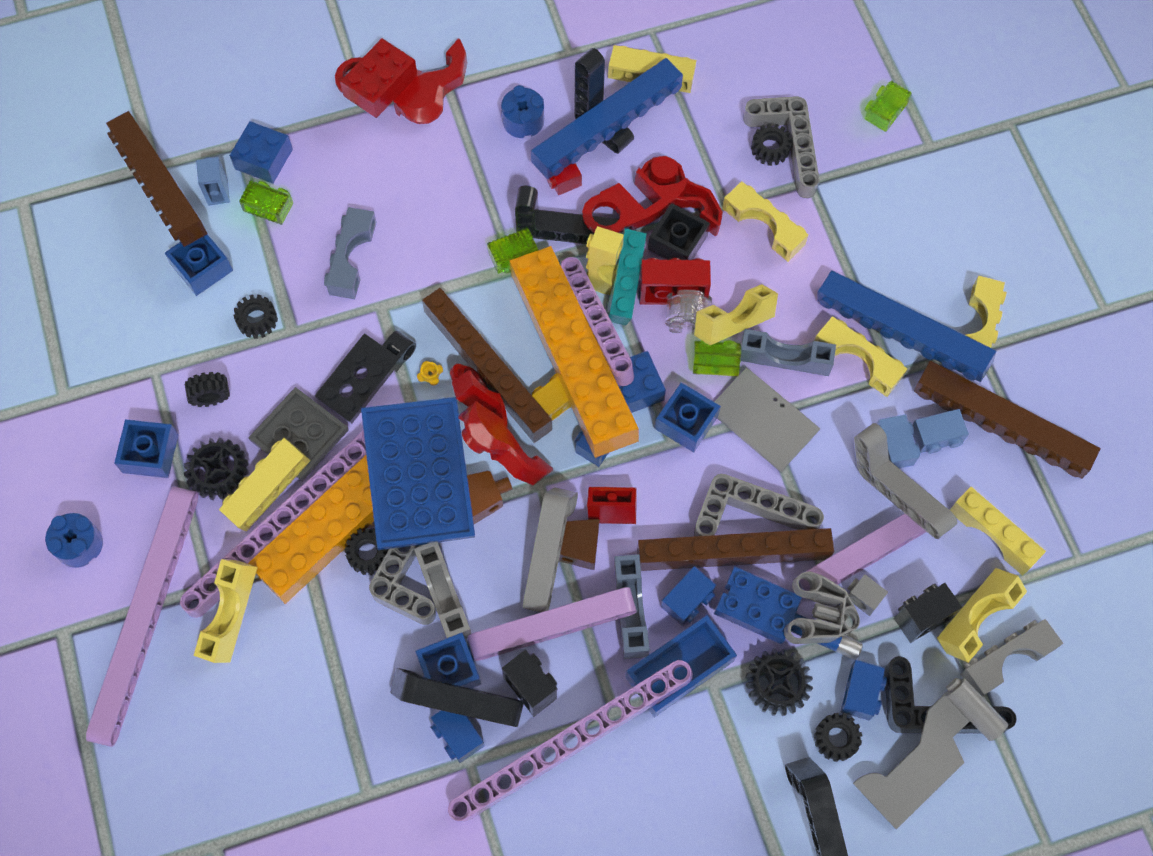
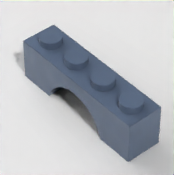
[324,207,377,300]
[738,329,836,376]
[614,554,650,659]

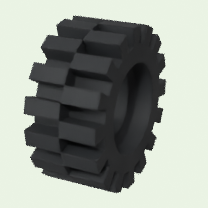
[751,123,792,166]
[233,294,278,339]
[184,372,230,407]
[345,528,389,575]
[814,713,863,762]

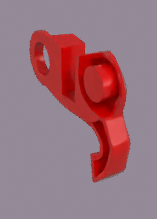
[335,38,468,124]
[582,156,723,236]
[450,363,553,486]

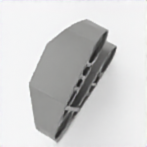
[784,571,860,644]

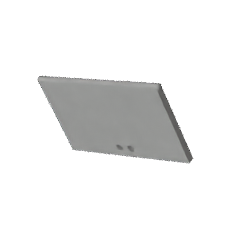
[714,367,821,473]

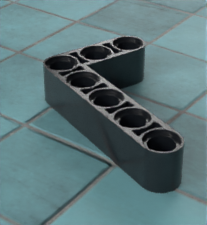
[574,48,634,154]
[515,185,626,244]
[884,656,1017,734]
[390,668,524,727]
[785,757,848,856]

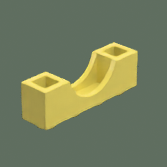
[722,181,809,262]
[586,226,624,296]
[965,275,1007,348]
[694,284,778,345]
[814,316,907,397]
[950,487,1046,576]
[193,559,257,663]
[937,568,1027,663]

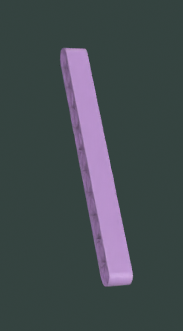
[180,430,366,618]
[86,486,199,747]
[448,660,693,822]

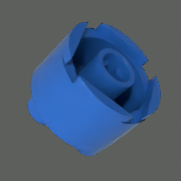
[501,85,545,138]
[45,513,103,568]

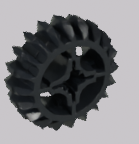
[184,437,249,501]
[745,648,813,716]

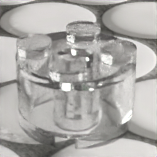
[665,290,712,334]

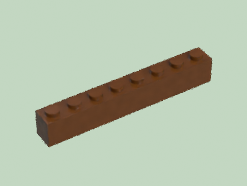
[106,111,208,247]
[422,288,552,443]
[914,360,1101,479]
[637,528,834,571]

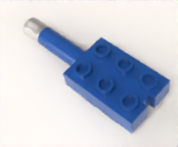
[713,566,863,660]

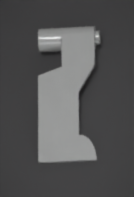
[853,678,1008,830]

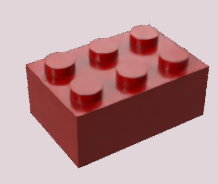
[340,38,418,118]
[640,258,711,305]

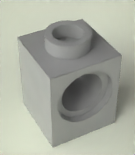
[847,574,888,616]

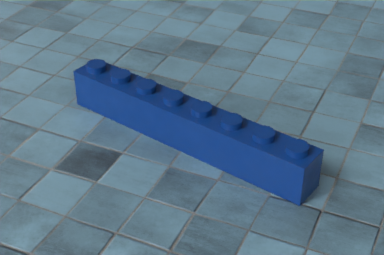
[531,58,683,180]
[818,270,997,382]

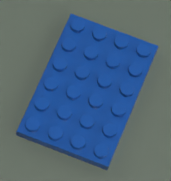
[361,397,475,550]

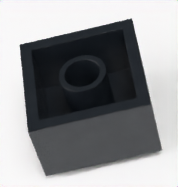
[648,203,710,260]
[894,583,963,643]
[502,649,558,717]

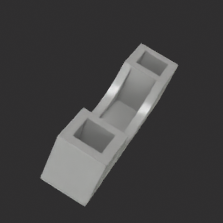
[414,542,472,639]
[960,619,1064,696]

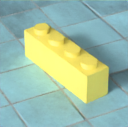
[608,45,697,93]
[219,438,311,532]

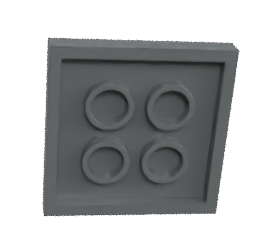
[248,387,349,482]

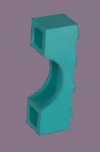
[606,229,647,326]

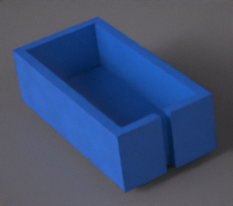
[625,615,737,718]

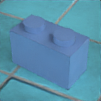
[196,157,230,206]
[912,409,969,454]
[877,414,920,468]

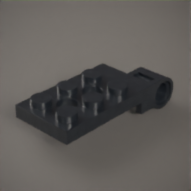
[315,331,416,424]

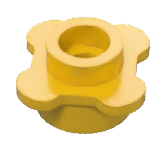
[417,361,443,386]

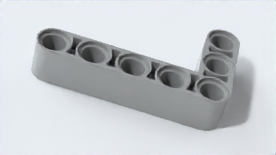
[743,96,819,199]
[854,423,958,539]
[694,474,824,536]
[523,487,578,612]
[369,545,436,625]

